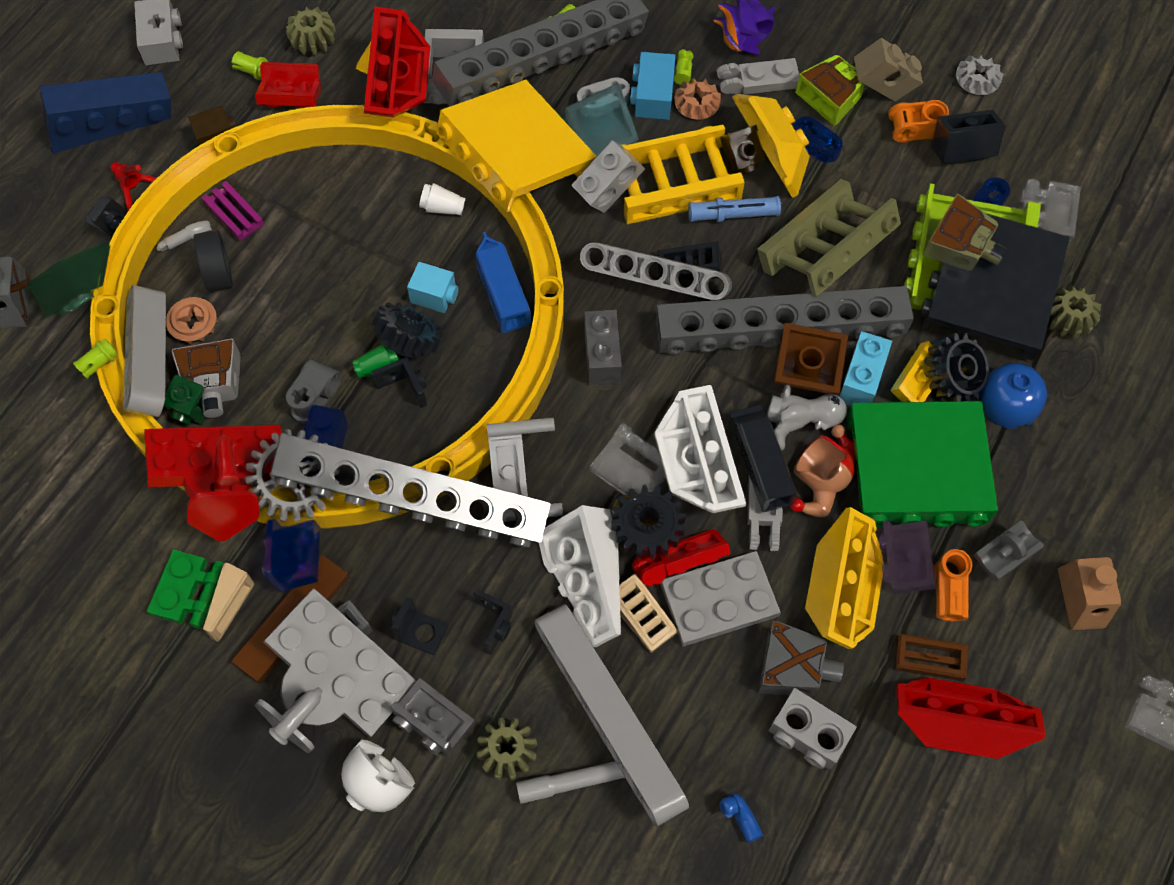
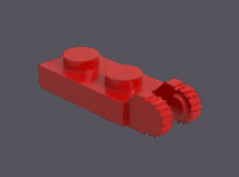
[632,529,731,587]

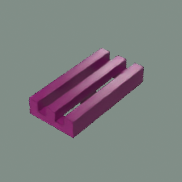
[202,181,264,241]

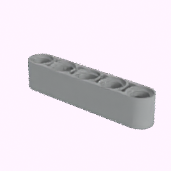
[580,243,732,300]
[123,285,166,417]

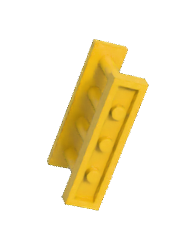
[621,124,745,224]

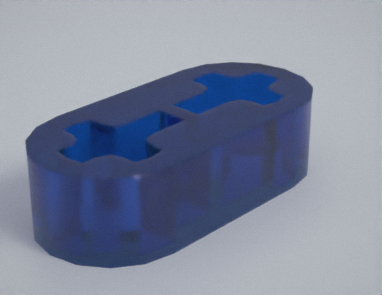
[793,116,843,163]
[972,177,1011,206]

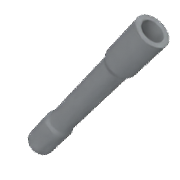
[516,761,625,804]

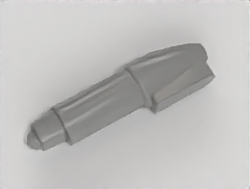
[156,221,212,252]

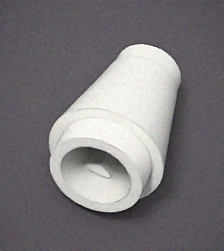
[419,183,466,216]

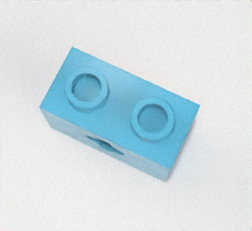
[839,331,892,406]

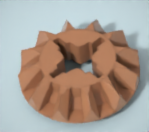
[674,78,721,120]
[166,297,218,345]

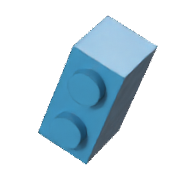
[630,52,676,120]

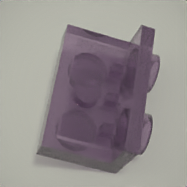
[879,520,937,594]

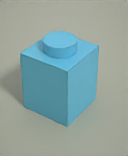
[407,262,459,313]

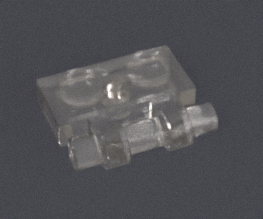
[1022,179,1081,243]
[1125,674,1174,752]

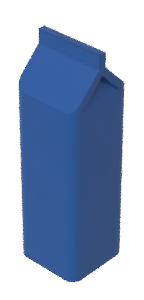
[476,232,531,333]

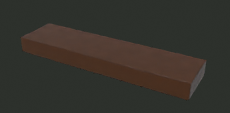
[231,555,350,684]

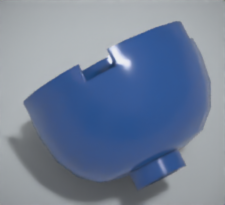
[979,363,1048,429]

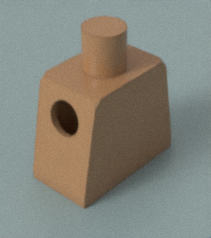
[1058,557,1121,630]

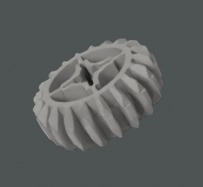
[245,429,340,522]

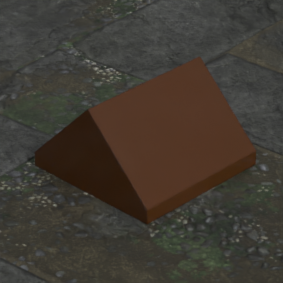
[774,323,848,395]

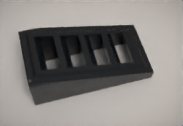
[657,241,723,280]

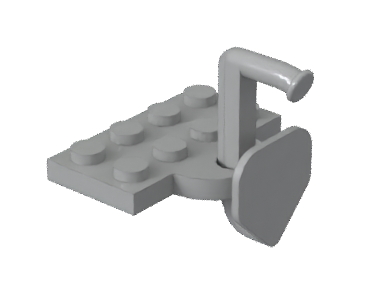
[255,588,417,753]

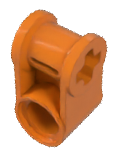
[888,100,949,143]

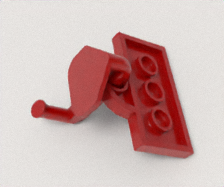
[144,425,282,541]

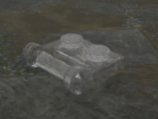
[590,423,666,497]

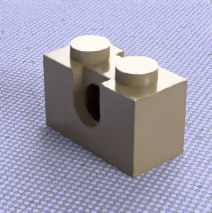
[854,38,923,102]

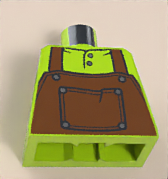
[795,55,865,126]

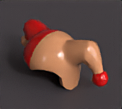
[790,425,855,518]

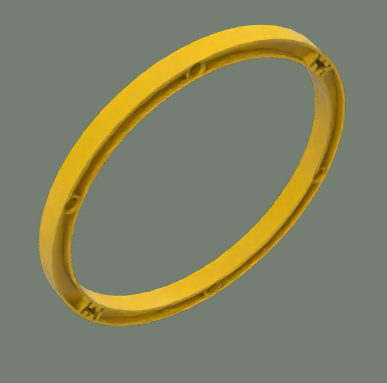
[90,105,564,528]

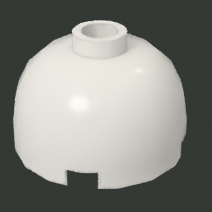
[341,740,415,812]

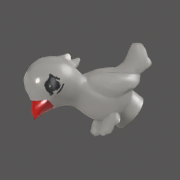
[767,385,847,451]

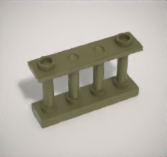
[757,179,901,297]

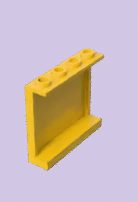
[436,80,597,213]

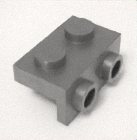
[390,678,475,757]

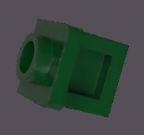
[164,375,206,426]

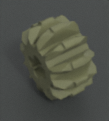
[286,6,336,56]
[1049,284,1102,340]
[476,718,537,780]

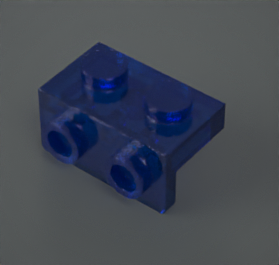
[262,518,320,592]

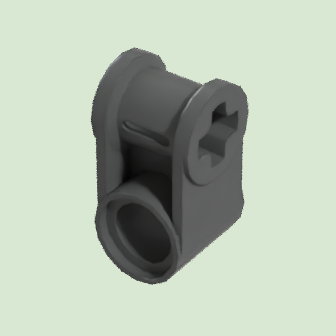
[286,359,342,424]

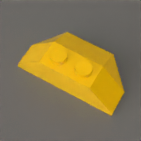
[732,94,810,198]
[805,507,884,649]

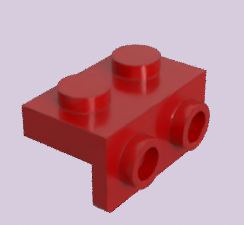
[255,62,321,109]

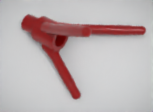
[110,162,157,211]

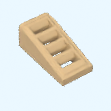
[203,562,254,642]
[619,574,678,653]

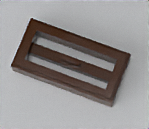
[894,634,968,681]

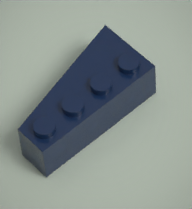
[40,72,171,154]

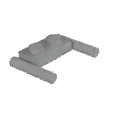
[487,418,563,522]

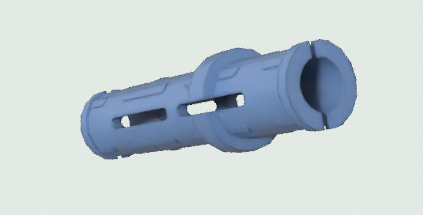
[688,196,781,222]

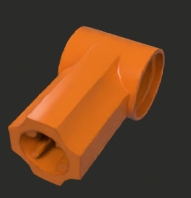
[933,549,973,622]

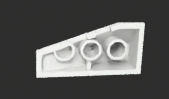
[539,505,621,647]

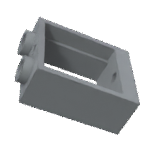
[424,29,484,104]

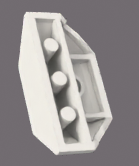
[654,385,746,513]

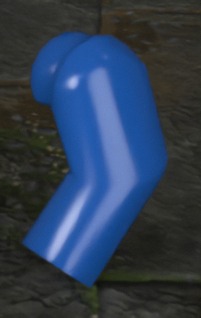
[719,793,764,843]

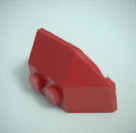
[364,6,430,118]
[896,677,1046,759]

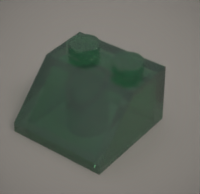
[27,241,110,317]

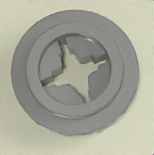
[956,54,1004,95]

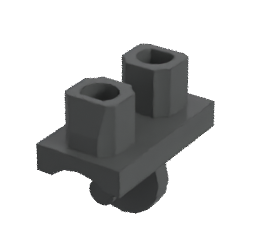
[974,520,1044,582]

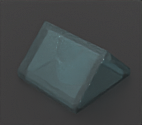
[565,83,639,156]

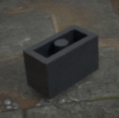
[931,110,1006,163]

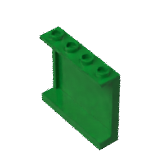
[846,401,998,528]

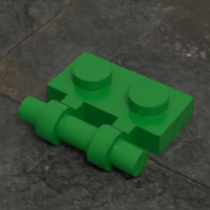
[147,549,225,629]

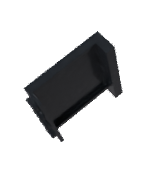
[920,213,1070,360]

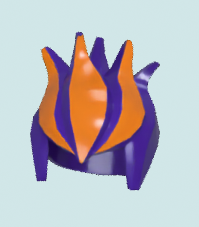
[714,0,776,55]

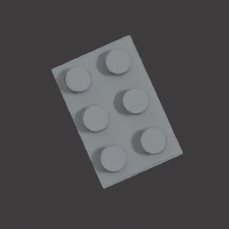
[660,551,781,647]

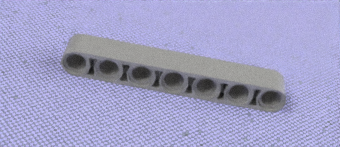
[534,604,689,827]

